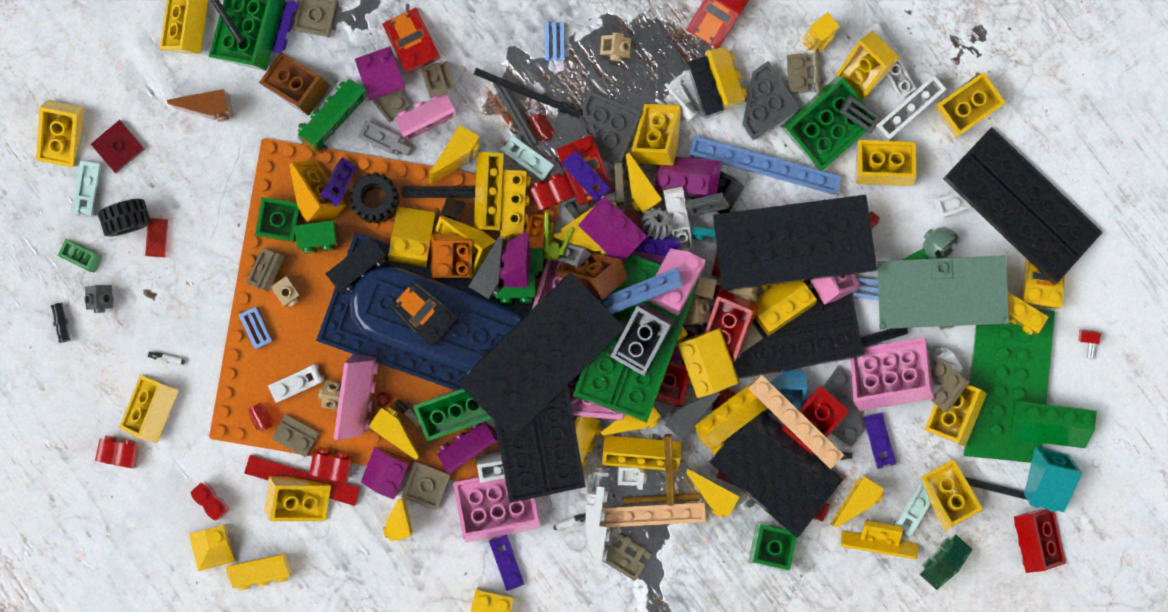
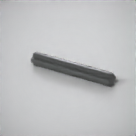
[493,83,538,147]

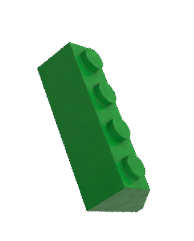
[297,79,366,153]
[413,388,492,441]
[1011,401,1097,448]

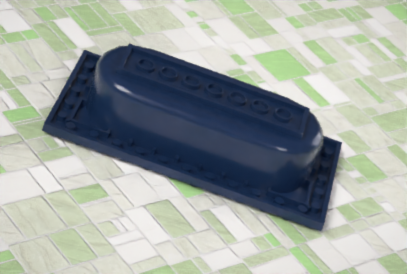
[316,232,535,390]

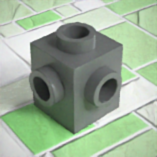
[84,285,114,313]

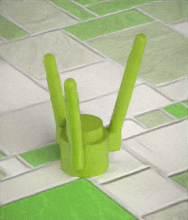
[544,212,573,260]

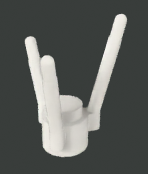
[655,83,698,122]

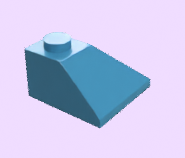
[766,370,807,414]

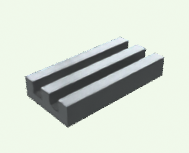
[839,96,881,133]
[685,193,729,216]

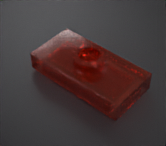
[145,218,168,258]

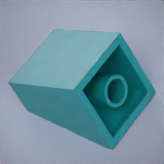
[1024,446,1082,512]

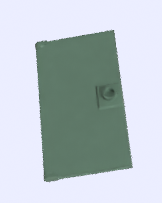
[877,256,1009,330]

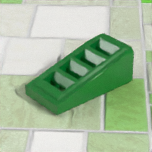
[57,238,102,273]

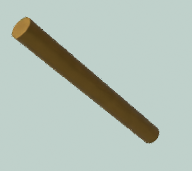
[664,434,675,506]
[623,493,700,505]

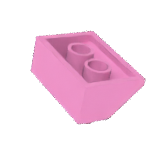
[395,94,457,141]
[646,249,706,316]
[810,274,862,304]

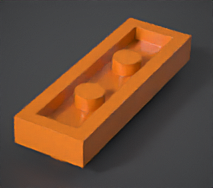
[526,212,549,249]

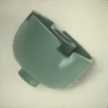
[923,227,961,259]

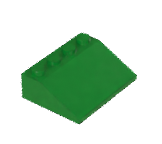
[208,0,286,71]
[780,76,875,171]

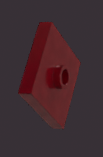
[90,119,145,173]

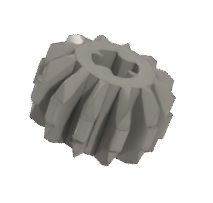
[640,207,674,240]

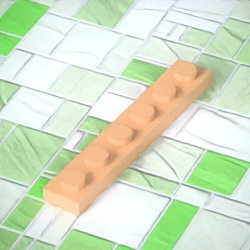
[748,374,844,469]
[599,503,706,527]

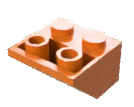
[430,233,472,278]

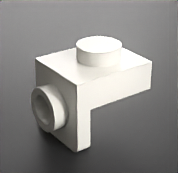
[930,346,963,372]
[581,467,609,495]
[617,467,647,490]

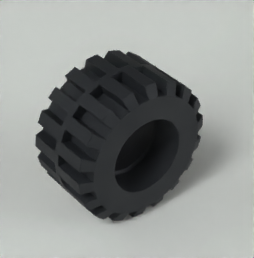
[349,172,399,224]
[98,198,151,237]

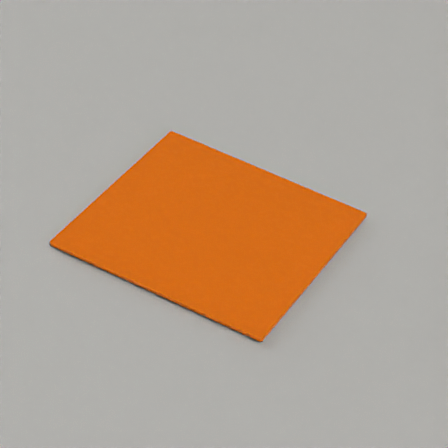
[209,138,560,481]

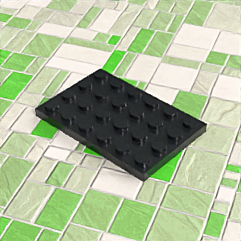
[709,411,843,538]

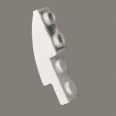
[860,23,916,99]
[663,187,694,254]
[586,485,610,566]

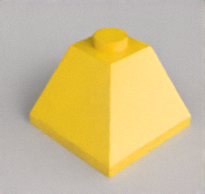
[383,498,414,541]
[189,524,236,571]

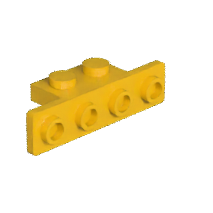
[841,520,918,560]

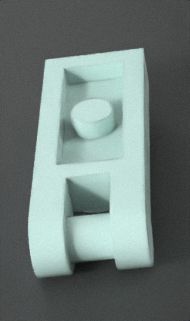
[500,135,554,181]
[73,161,101,217]
[894,481,931,537]

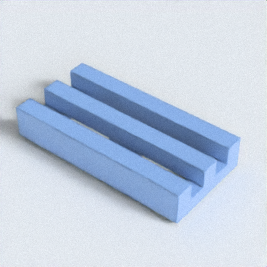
[545,22,564,61]
[852,277,879,300]
[239,307,272,349]

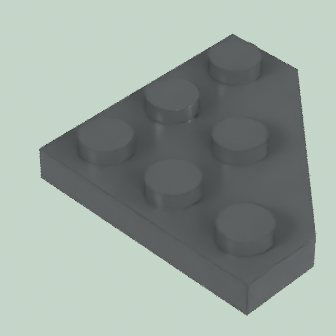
[742,61,800,141]
[582,91,642,164]
[823,367,863,447]

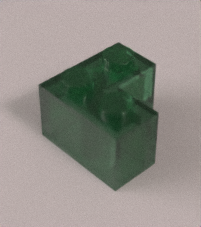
[919,534,973,590]

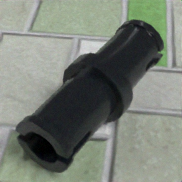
[50,303,71,343]

